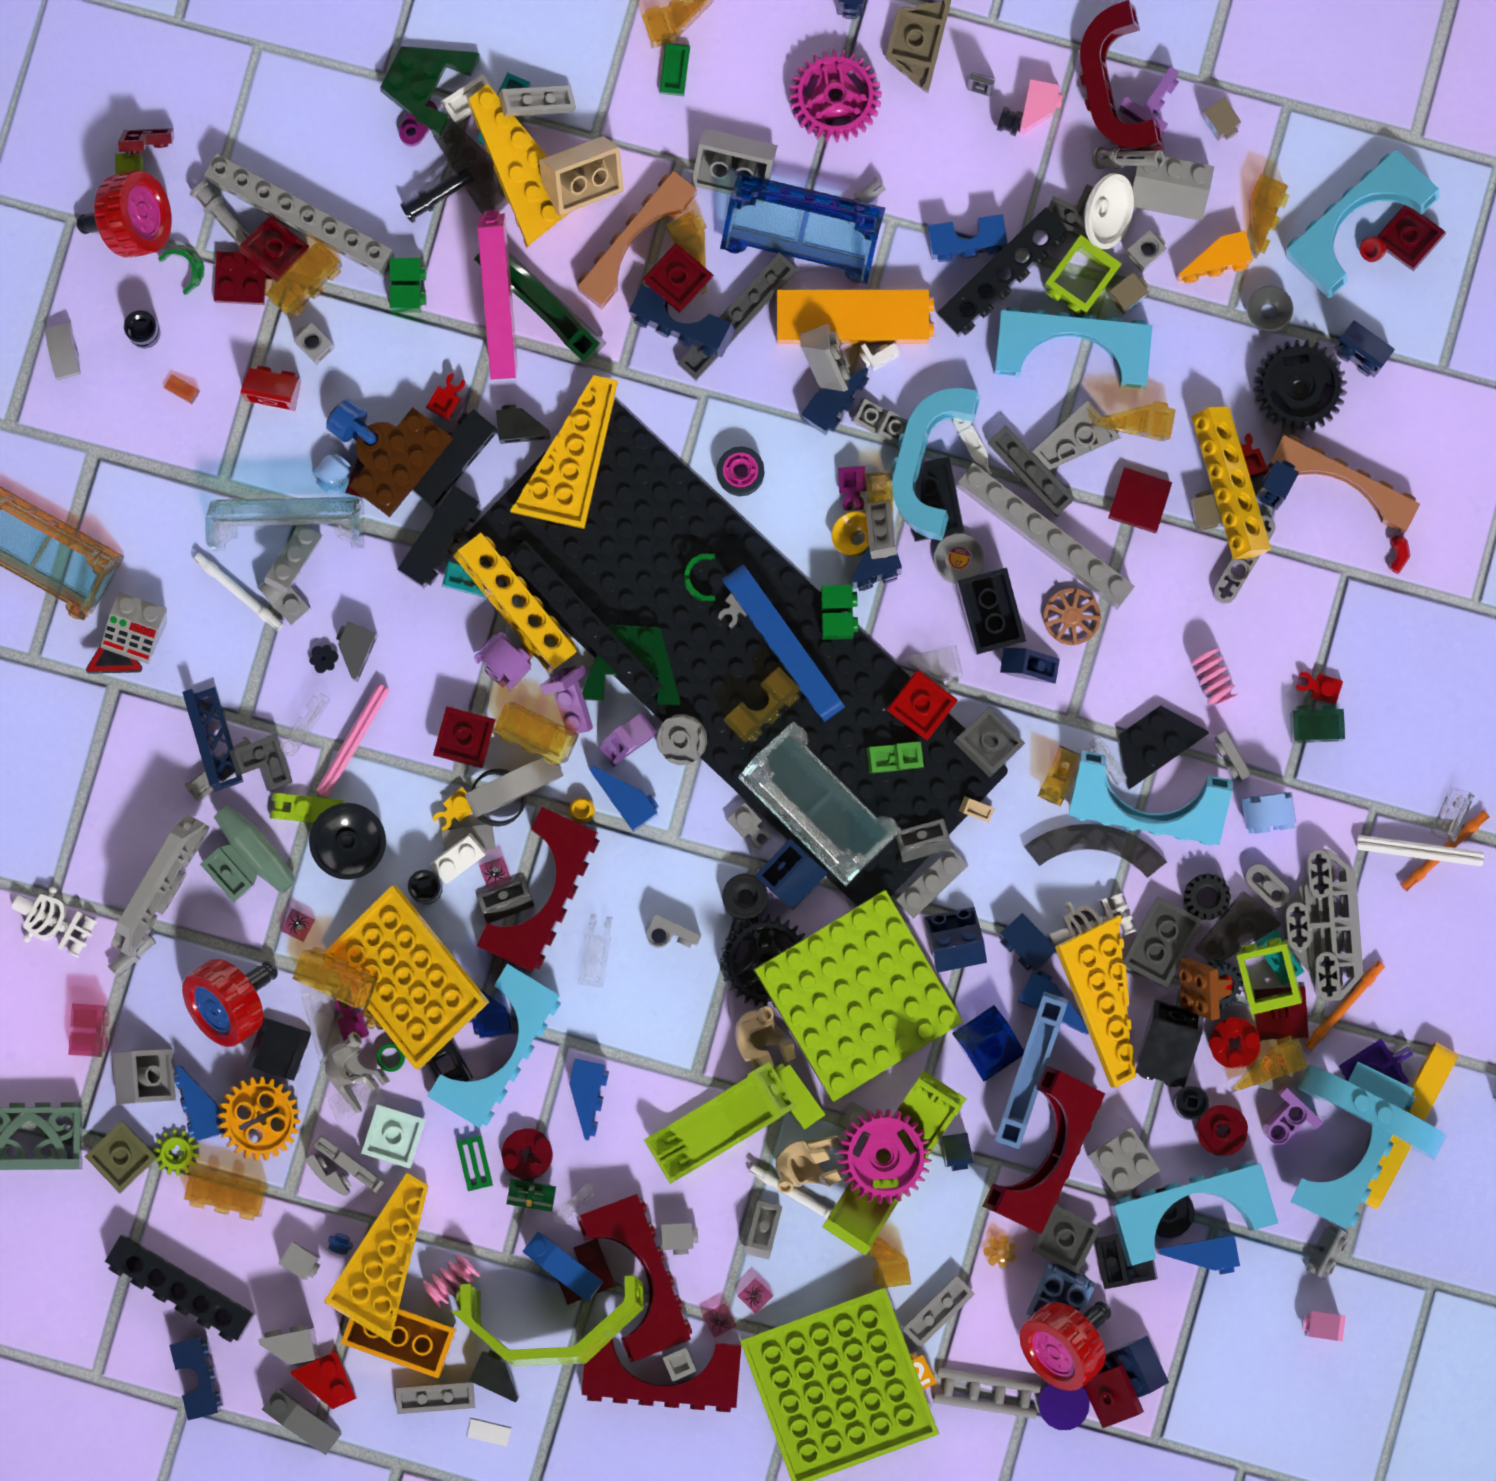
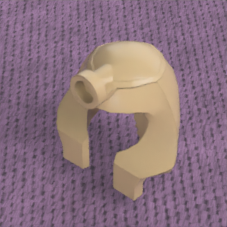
[735,1006,797,1070]
[776,1135,842,1194]

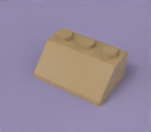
[539,136,624,216]

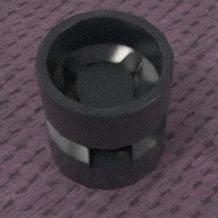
[123,310,161,349]
[408,870,443,905]
[1173,1086,1209,1120]

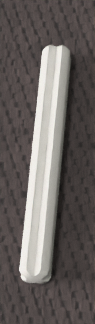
[1357,835,1484,866]

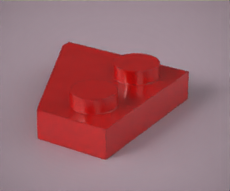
[290,1351,357,1409]

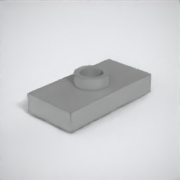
[441,824,496,851]

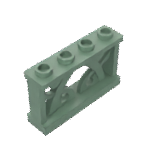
[0,1102,83,1170]

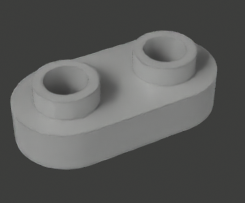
[1245,864,1290,908]

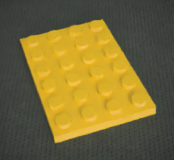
[324,885,489,1070]

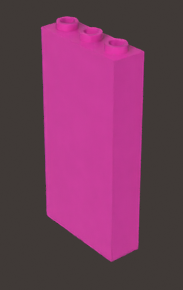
[478,210,518,380]

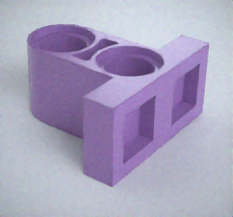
[598,712,658,767]
[1262,1084,1323,1145]

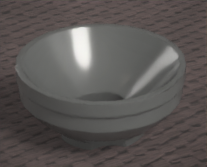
[1247,286,1294,332]

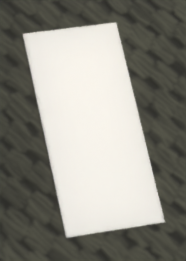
[467,1419,511,1447]

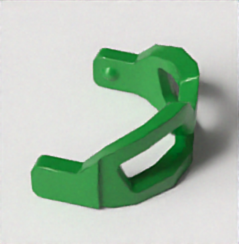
[158,248,205,295]
[684,554,715,601]

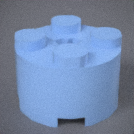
[1242,792,1296,834]

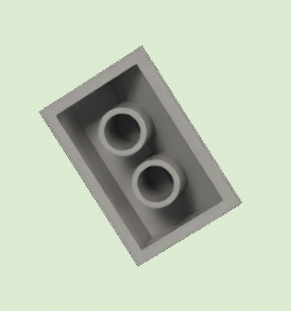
[691,128,778,203]
[1132,156,1215,221]

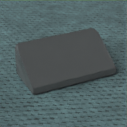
[894,819,952,862]
[476,877,534,923]

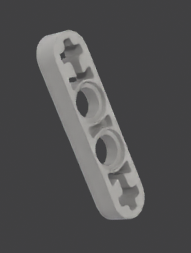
[1213,516,1275,604]

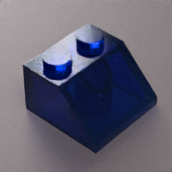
[952,1005,1024,1082]

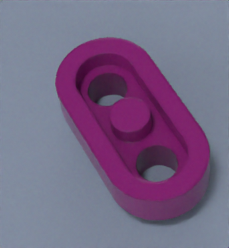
[399,100,438,147]

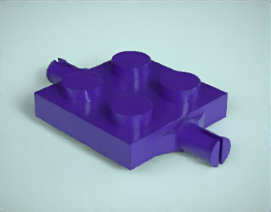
[1337,1038,1413,1084]

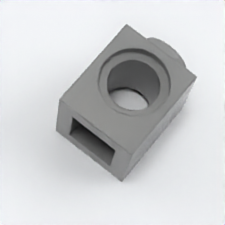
[1125,230,1167,273]
[294,322,335,365]
[278,1241,321,1280]
[663,1346,697,1381]

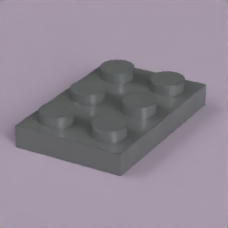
[1123,896,1203,988]

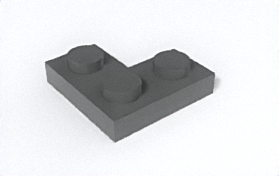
[1048,184,1093,240]
[229,734,293,791]

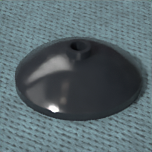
[309,803,386,880]

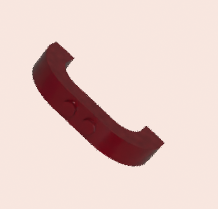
[1079,0,1164,151]

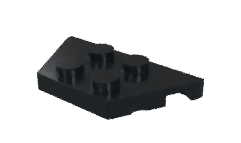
[1118,705,1209,790]

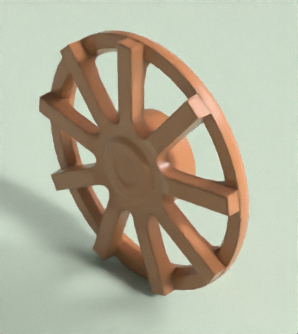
[1044,588,1101,645]

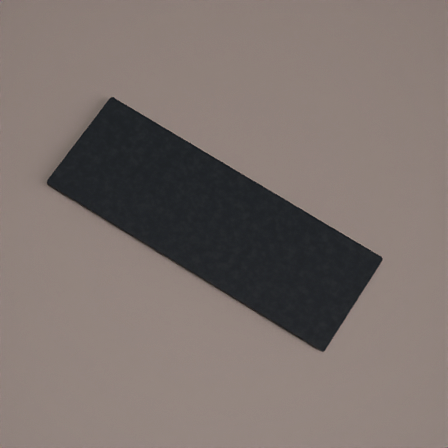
[467,399,1008,906]

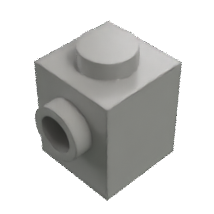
[661,1223,698,1255]

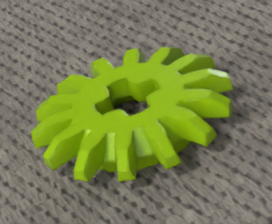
[153,1130,200,1176]

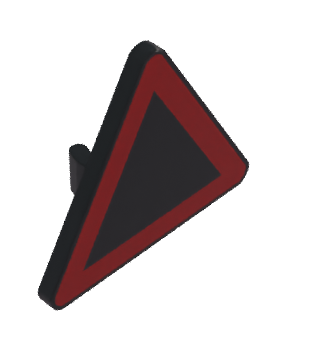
[86,644,143,674]

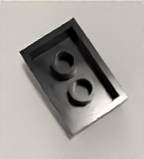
[956,567,1026,655]

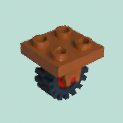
[1179,958,1243,1021]

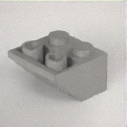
[800,324,851,392]
[258,1324,320,1365]

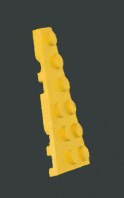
[467,84,572,248]
[324,1173,429,1343]

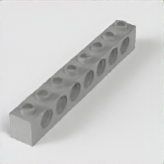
[204,153,395,277]

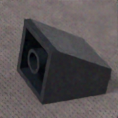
[1135,1000,1204,1088]

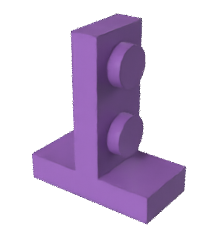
[1119,66,1179,136]
[540,664,593,735]

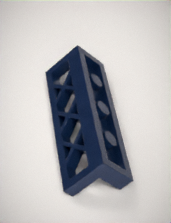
[182,687,244,792]

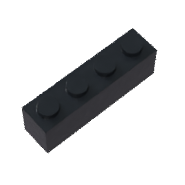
[411,409,498,509]
[397,485,481,589]

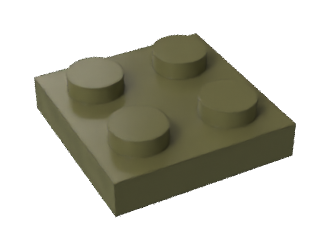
[84,1121,158,1194]

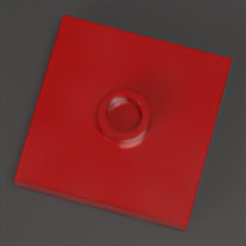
[886,669,958,741]

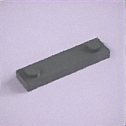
[987,426,1075,517]

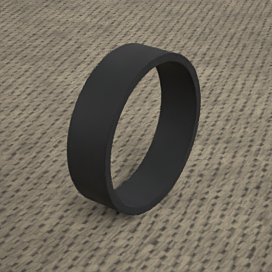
[470,769,527,827]

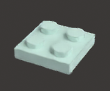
[361,1104,426,1169]

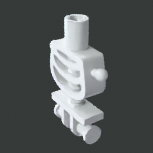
[11,887,98,958]
[1049,893,1137,946]

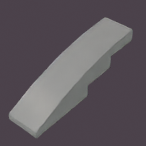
[465,754,564,817]

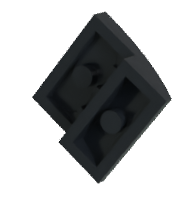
[1095,1234,1158,1289]

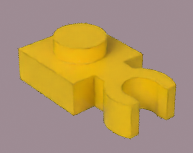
[432,787,472,831]

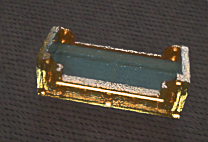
[0,486,125,621]

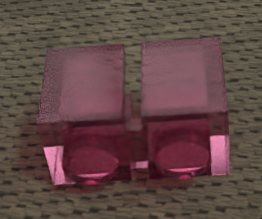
[68,1003,110,1057]

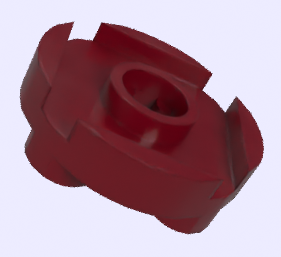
[1196,1105,1248,1156]
[501,1128,553,1180]

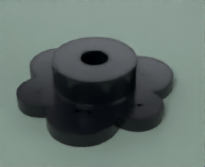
[309,645,339,673]

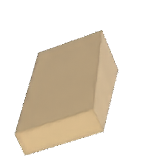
[959,796,995,823]

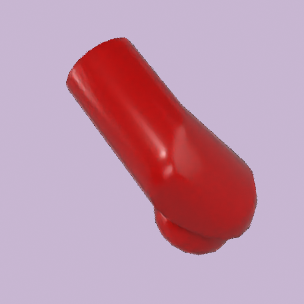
[1388,535,1410,575]

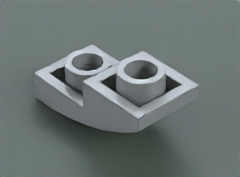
[45,322,81,381]
[851,398,908,444]
[305,1154,351,1196]

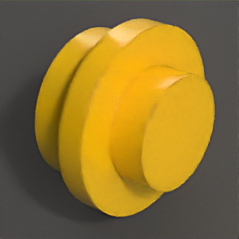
[569,797,595,823]

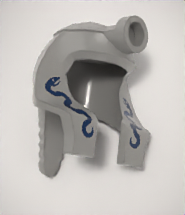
[324,1032,390,1113]

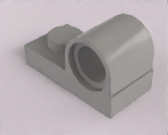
[257,581,311,626]
[647,914,701,949]
[744,1200,782,1260]

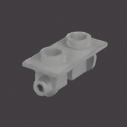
[1306,1224,1348,1280]

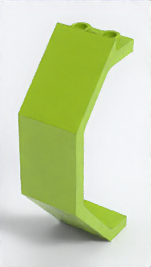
[644,1062,796,1184]
[822,1070,967,1256]
[451,1276,644,1367]

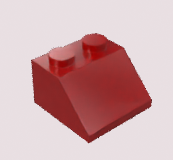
[240,366,301,411]

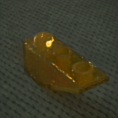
[641,0,714,49]
[1248,174,1290,259]

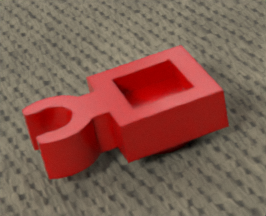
[426,373,466,421]
[1240,433,1268,478]
[1295,672,1343,706]

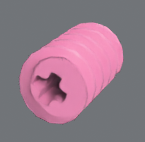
[1191,648,1239,705]
[423,1254,481,1309]

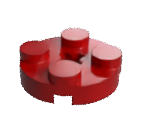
[1209,1017,1261,1069]

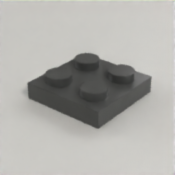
[954,707,1025,777]
[1032,1204,1101,1274]

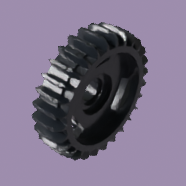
[1253,339,1347,433]
[720,914,806,1008]

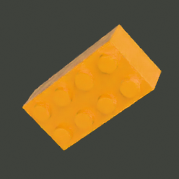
[340,1308,457,1378]

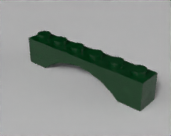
[474,251,606,362]

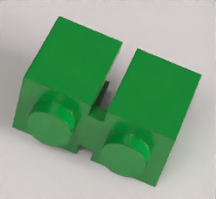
[390,258,427,313]
[821,585,858,640]

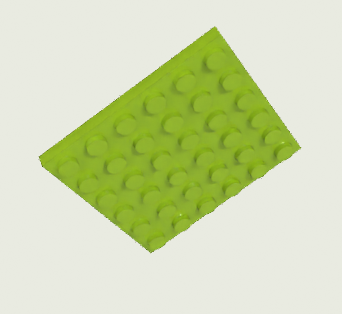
[753,890,963,1102]
[740,1287,940,1481]

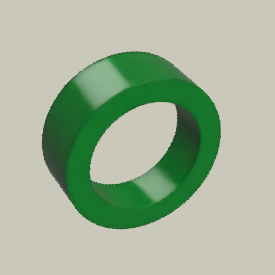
[376,1044,405,1072]

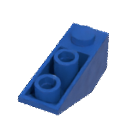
[569,1058,609,1141]
[173,1066,225,1141]

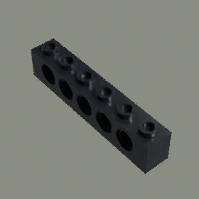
[937,207,1067,337]
[104,1235,256,1342]

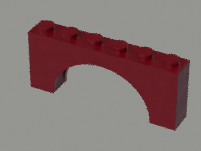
[477,807,600,973]
[982,1065,1106,1234]
[576,1194,692,1363]
[581,1332,742,1412]

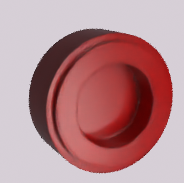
[1359,236,1386,262]

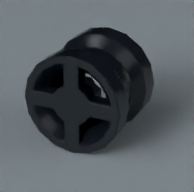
[996,106,1023,136]

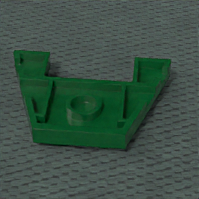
[380,46,480,138]
[582,625,680,706]

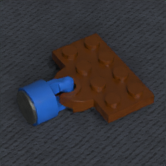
[326,399,453,518]

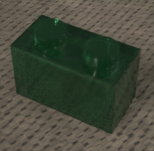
[1290,704,1345,743]

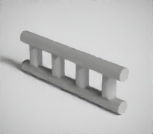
[933,1367,1041,1419]

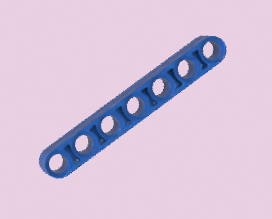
[722,564,845,722]

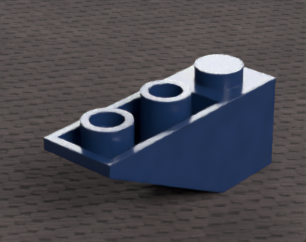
[801,367,870,436]

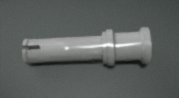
[1092,147,1165,170]
[189,180,250,246]

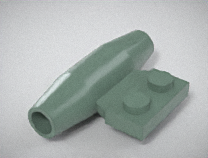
[200,804,297,902]

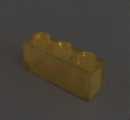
[265,240,342,319]
[493,702,579,765]
[292,947,378,1008]
[184,1169,269,1221]

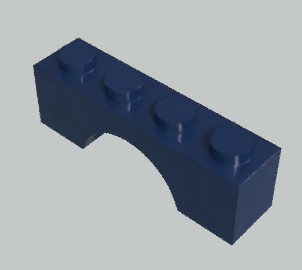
[629,285,735,358]

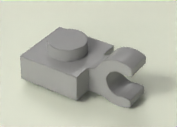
[838,1102,875,1148]

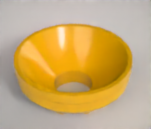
[831,511,869,557]

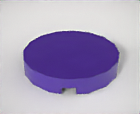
[1038,1383,1090,1430]

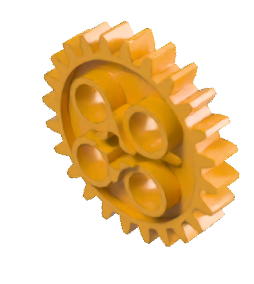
[216,1077,301,1161]

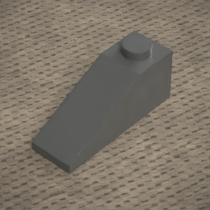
[261,1388,341,1455]

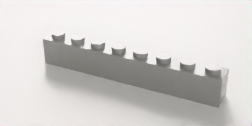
[957,463,1135,610]

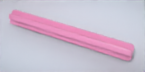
[316,684,389,798]

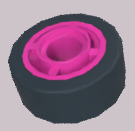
[717,446,765,497]

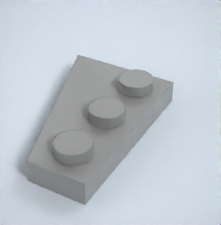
[1031,400,1121,470]

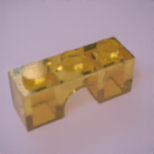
[723,667,800,744]

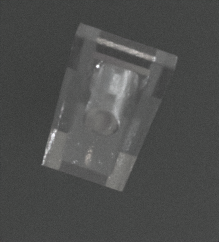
[906,645,963,685]

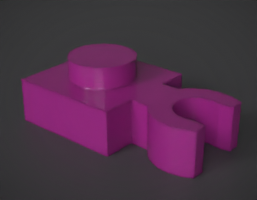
[838,466,866,511]
[335,996,370,1041]

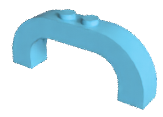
[891,388,981,541]
[1296,1065,1447,1160]

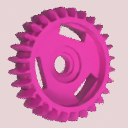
[789,49,882,143]
[836,1109,932,1204]

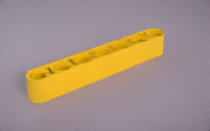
[1365,1042,1459,1210]

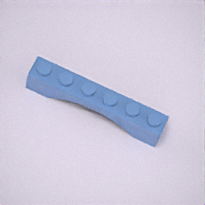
[995,991,1069,1149]

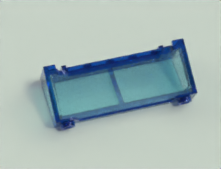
[720,172,886,284]

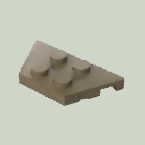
[885,0,952,93]

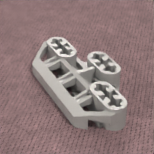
[110,814,209,958]
[1283,849,1364,1002]

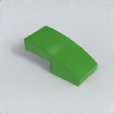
[866,742,924,774]

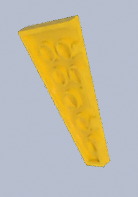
[510,375,618,529]
[1055,915,1136,1088]

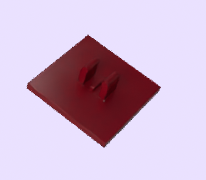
[1254,986,1309,1040]

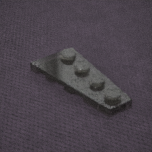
[433,118,508,215]

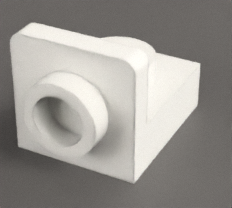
[859,343,900,372]

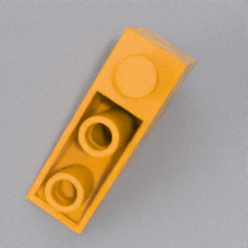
[1177,230,1253,284]

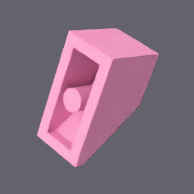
[1019,79,1063,134]
[1302,1310,1346,1342]

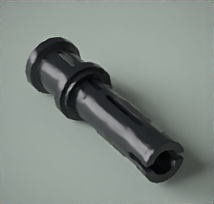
[400,167,474,223]

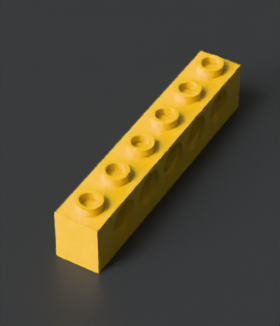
[1191,407,1271,559]
[453,533,577,675]

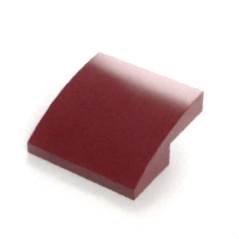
[1108,467,1172,534]

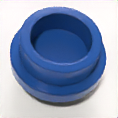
[328,1233,353,1255]

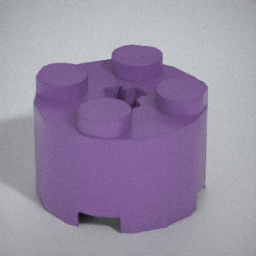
[473,631,532,691]

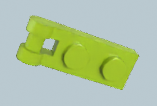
[269,793,344,823]

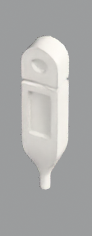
[953,418,992,475]

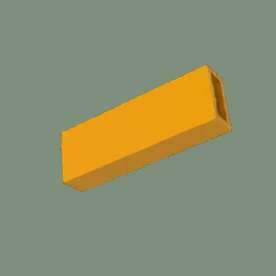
[777,290,934,344]

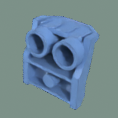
[1026,1263,1096,1316]

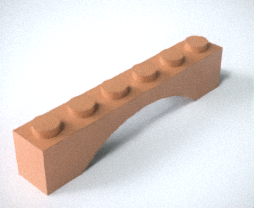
[577,171,697,310]
[1268,435,1420,534]

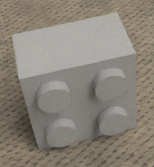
[1087,1127,1160,1199]

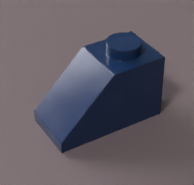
[1000,647,1060,684]

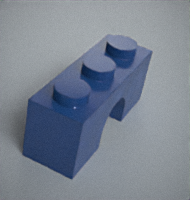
[927,214,1008,262]

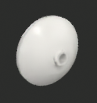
[1084,173,1134,249]

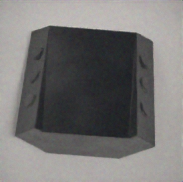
[246,1017,311,1081]

